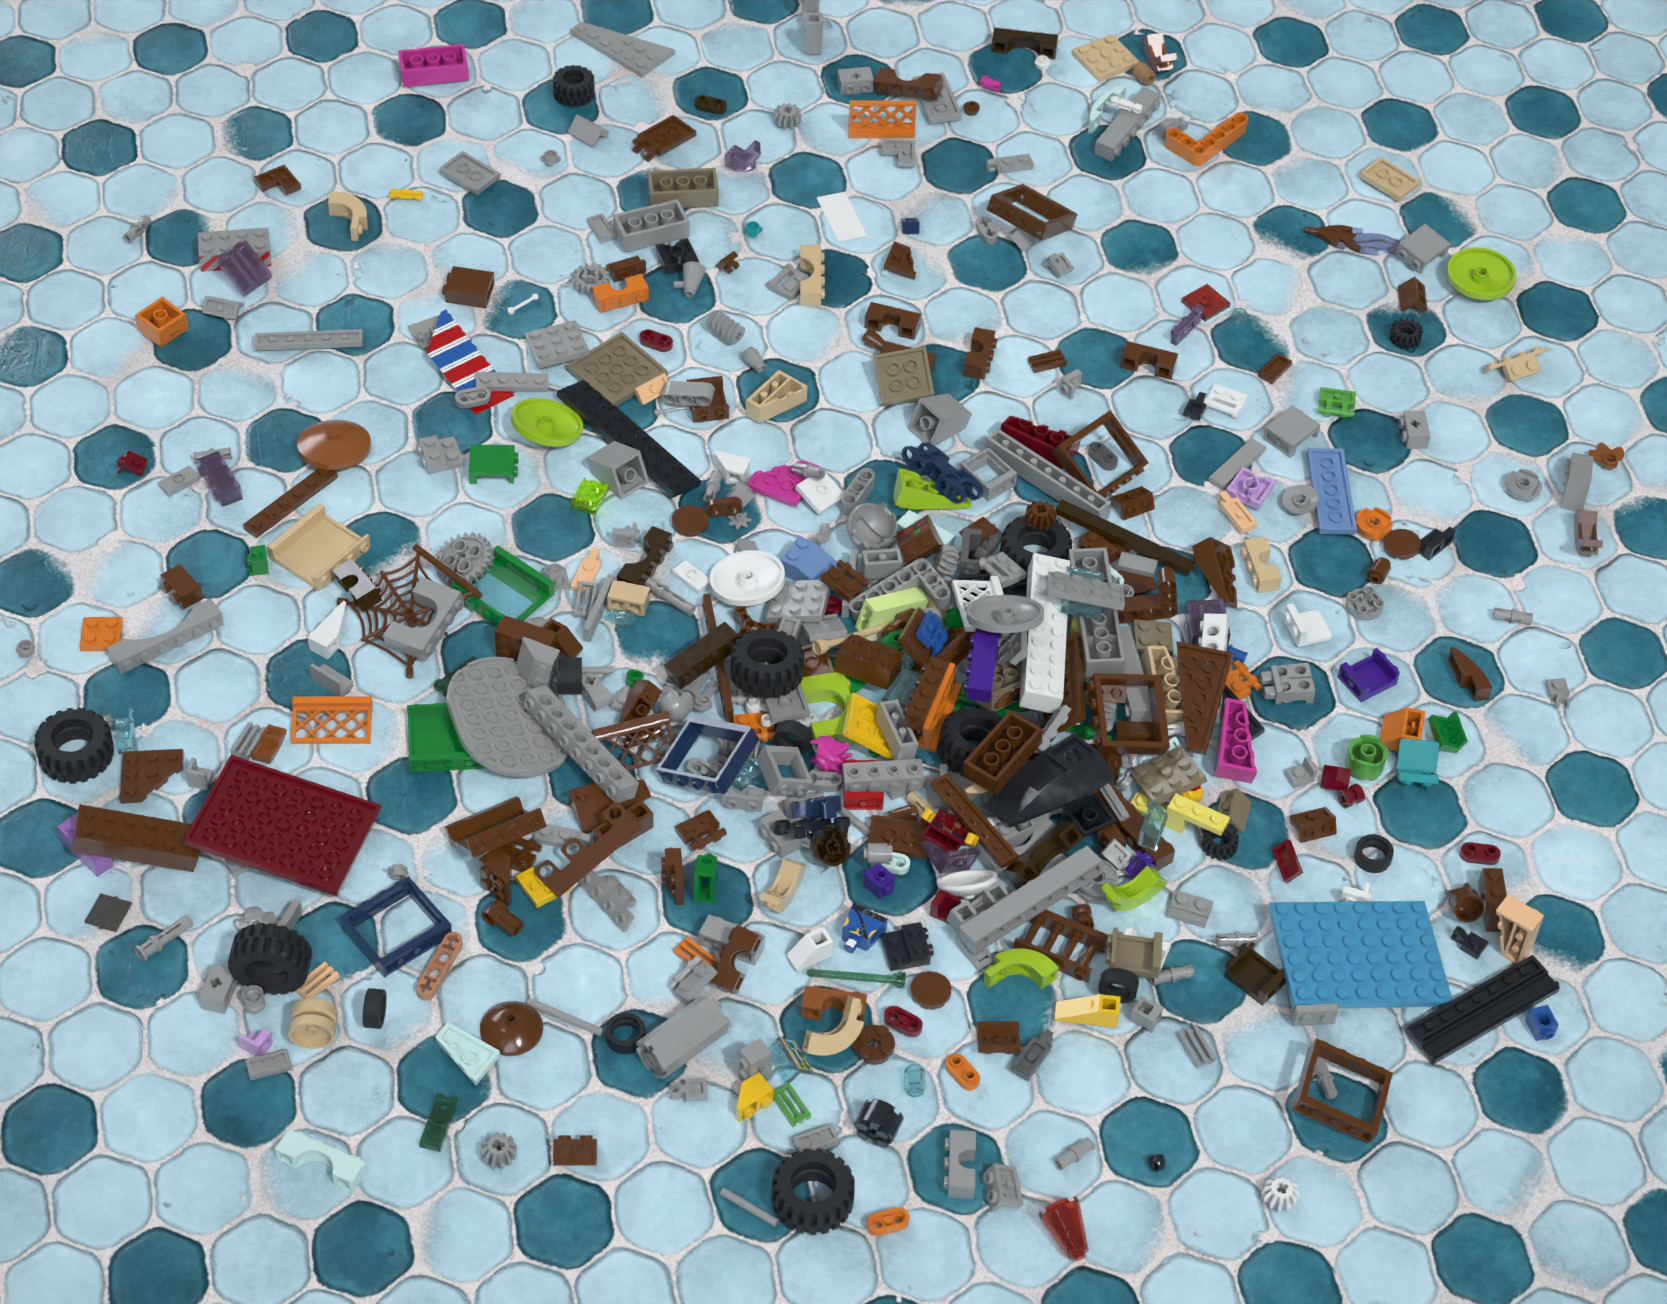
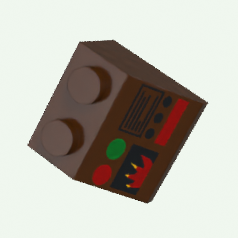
[897,515,944,564]

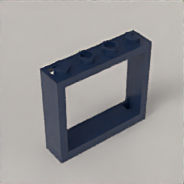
[656,715,760,794]
[340,876,452,978]

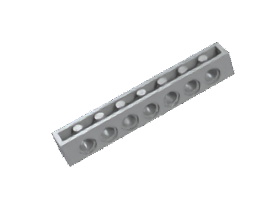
[523,685,639,803]

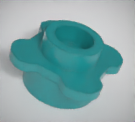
[742,221,763,238]

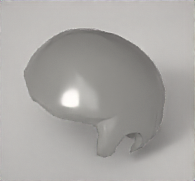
[847,502,898,551]

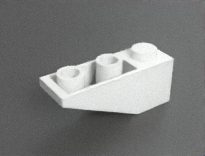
[308,601,348,659]

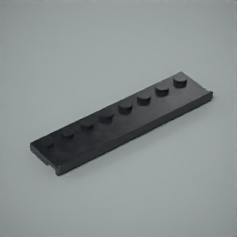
[1405,955,1560,1065]

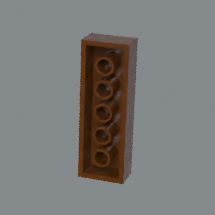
[71,804,199,872]

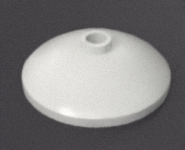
[937,869,998,899]

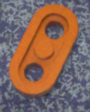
[945,1054,980,1091]
[867,1207,910,1236]

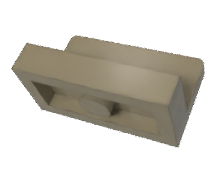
[1217,788,1251,832]

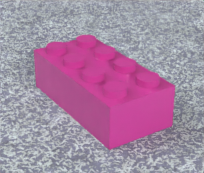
[398,44,469,87]

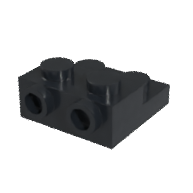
[880,922,934,972]

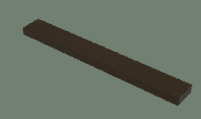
[1055,500,1196,576]

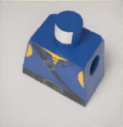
[842,903,888,953]

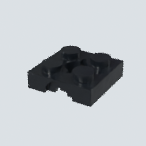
[655,238,699,274]

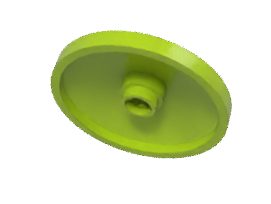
[1446,247,1517,300]
[510,398,583,447]

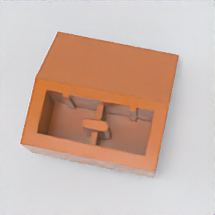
[1380,707,1426,751]

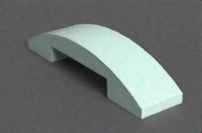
[1088,85,1126,134]

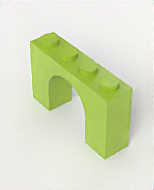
[800,672,857,750]

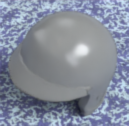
[659,687,693,722]

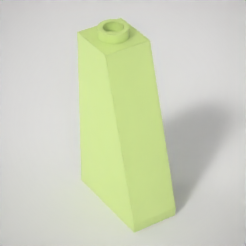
[855,587,929,639]

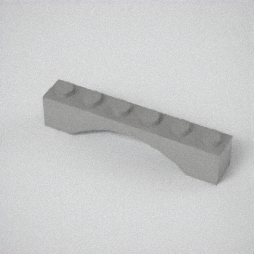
[107,598,224,675]

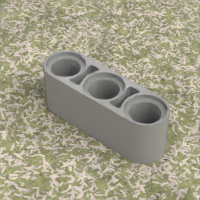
[661,381,715,407]
[841,468,875,516]

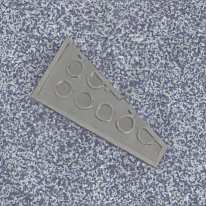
[570,22,675,78]

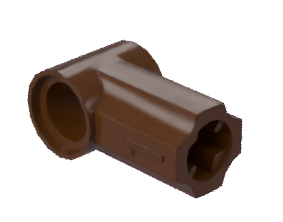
[481,899,524,937]

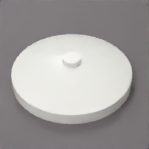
[710,550,786,606]

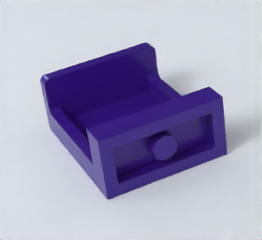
[1337,648,1400,702]

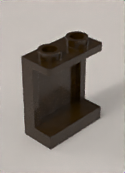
[1224,942,1286,1006]

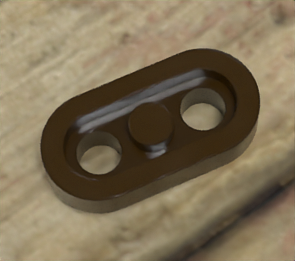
[694,95,727,115]

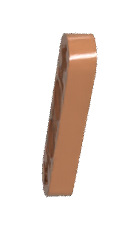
[416,932,463,1001]

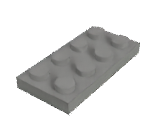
[912,72,962,124]
[1047,571,1125,611]

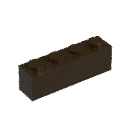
[664,622,740,689]

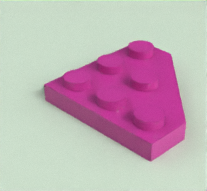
[747,460,820,507]

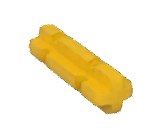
[389,189,423,200]

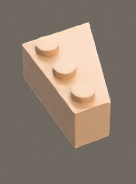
[1496,895,1544,964]

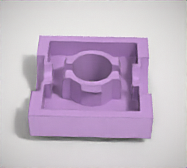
[1226,467,1275,510]

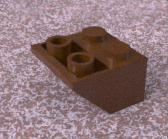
[479,847,512,907]

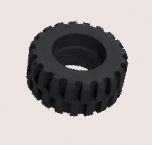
[1000,515,1072,576]
[730,628,804,699]
[937,706,1003,777]
[34,707,114,784]
[228,923,312,995]
[771,1148,855,1235]

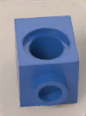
[1525,1005,1559,1041]

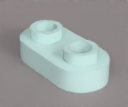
[870,852,910,875]

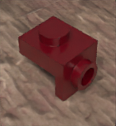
[116,450,148,476]

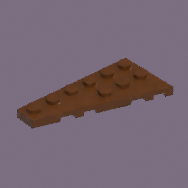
[1176,641,1233,755]

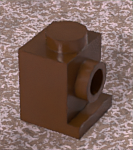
[1096,824,1127,850]

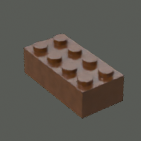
[963,710,1043,795]

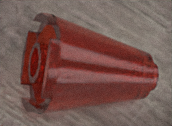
[1038,1196,1089,1261]

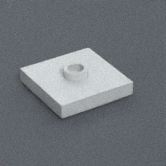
[795,473,844,515]

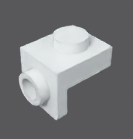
[1340,882,1372,902]

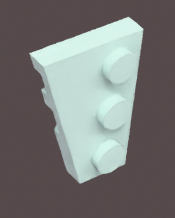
[435,1022,500,1086]

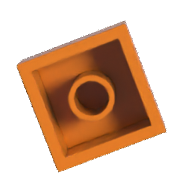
[135,297,188,347]

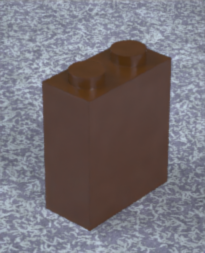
[442,266,495,309]

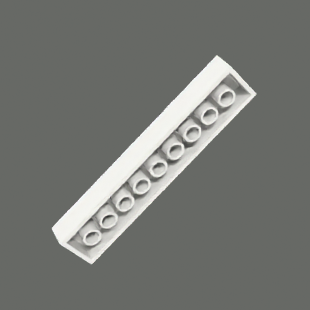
[1019,553,1070,714]

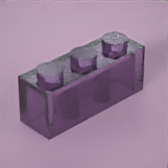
[197,451,243,507]

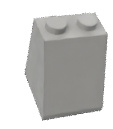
[907,393,972,446]
[586,441,650,500]

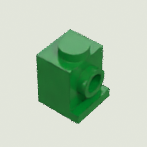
[247,545,269,576]

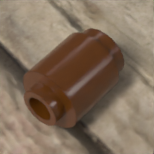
[1367,557,1391,584]

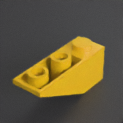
[1054,994,1121,1028]

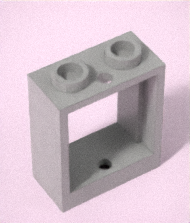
[960,448,1017,502]
[756,745,813,796]

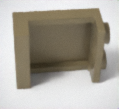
[1105,927,1163,979]

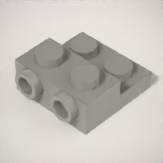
[416,435,464,475]

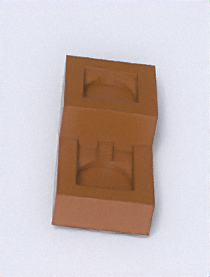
[252,724,287,764]

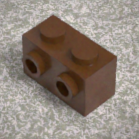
[160,564,203,610]

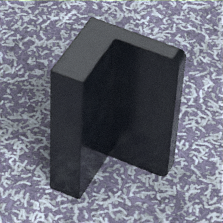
[1418,527,1456,561]

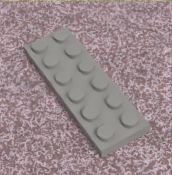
[760,662,810,723]

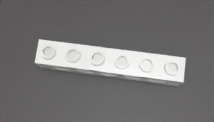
[1198,614,1229,723]

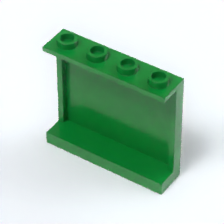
[407,703,487,773]

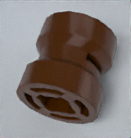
[1071,904,1094,928]

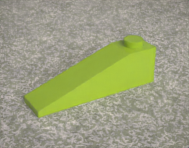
[893,468,971,510]

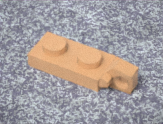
[1218,490,1257,534]
[570,547,601,593]

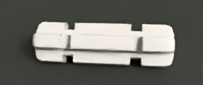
[1110,96,1142,114]

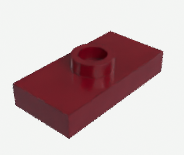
[1272,839,1303,883]

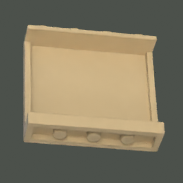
[267,503,370,591]

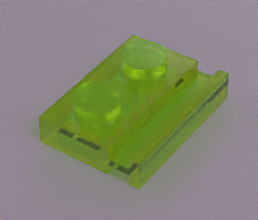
[570,478,609,515]

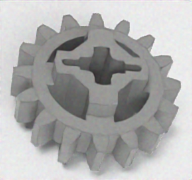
[572,263,610,295]

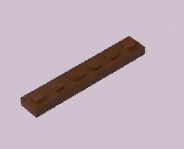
[243,469,338,539]
[930,773,1019,869]

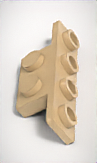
[1482,346,1549,383]

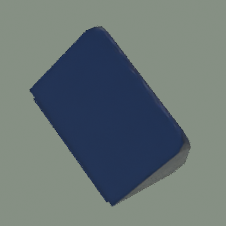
[901,218,920,234]

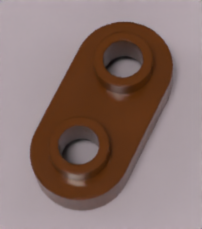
[706,497,743,517]

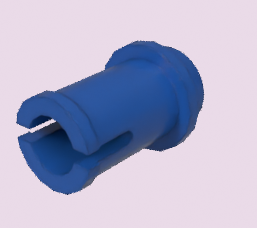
[1227,644,1248,664]

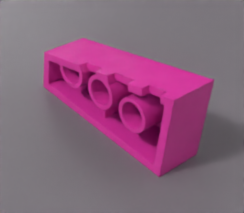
[1213,698,1257,784]

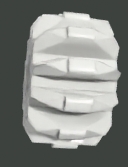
[1262,1174,1300,1213]

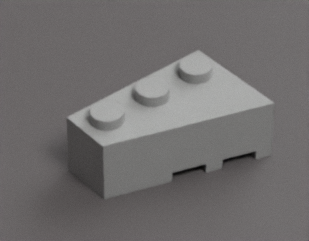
[1561,452,1594,511]

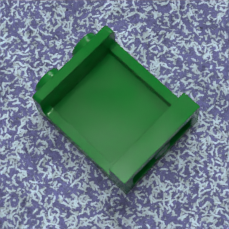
[469,444,519,484]

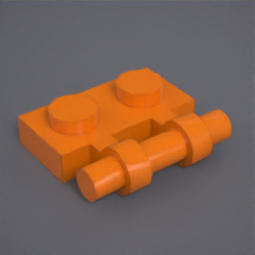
[1226,660,1262,701]
[733,712,775,743]

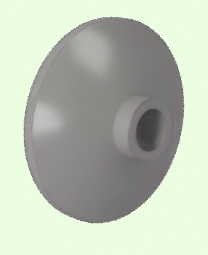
[1282,485,1319,514]

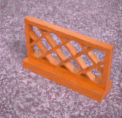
[848,101,917,138]
[918,662,962,753]
[291,696,373,744]

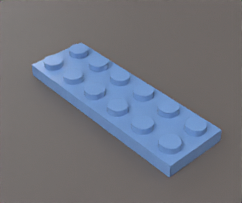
[1307,448,1357,534]

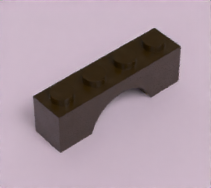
[991,27,1058,60]
[617,526,674,586]
[1004,821,1084,887]

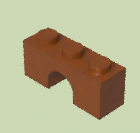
[801,986,867,1021]

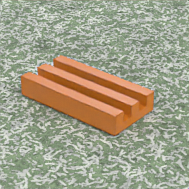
[673,936,717,967]

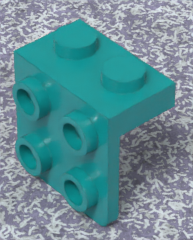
[1396,738,1439,786]

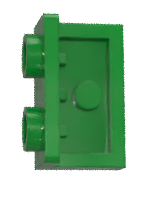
[1428,712,1468,753]

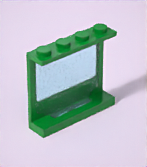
[451,545,555,627]

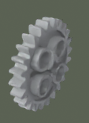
[434,532,495,586]

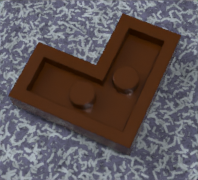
[254,165,301,195]

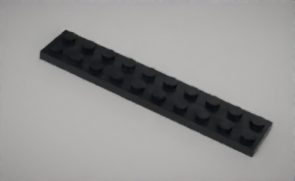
[556,380,701,498]

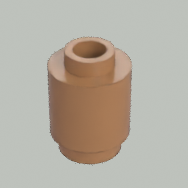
[1133,62,1156,86]

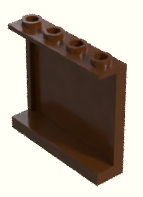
[445,796,547,858]

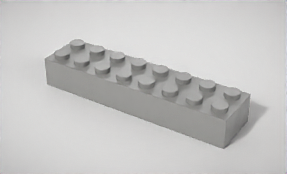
[1068,548,1126,678]

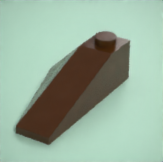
[1192,537,1237,608]
[568,780,651,834]

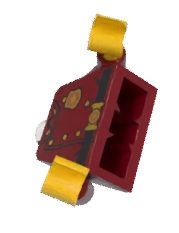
[920,807,979,855]

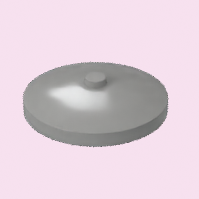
[967,595,1044,633]

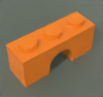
[592,274,649,313]

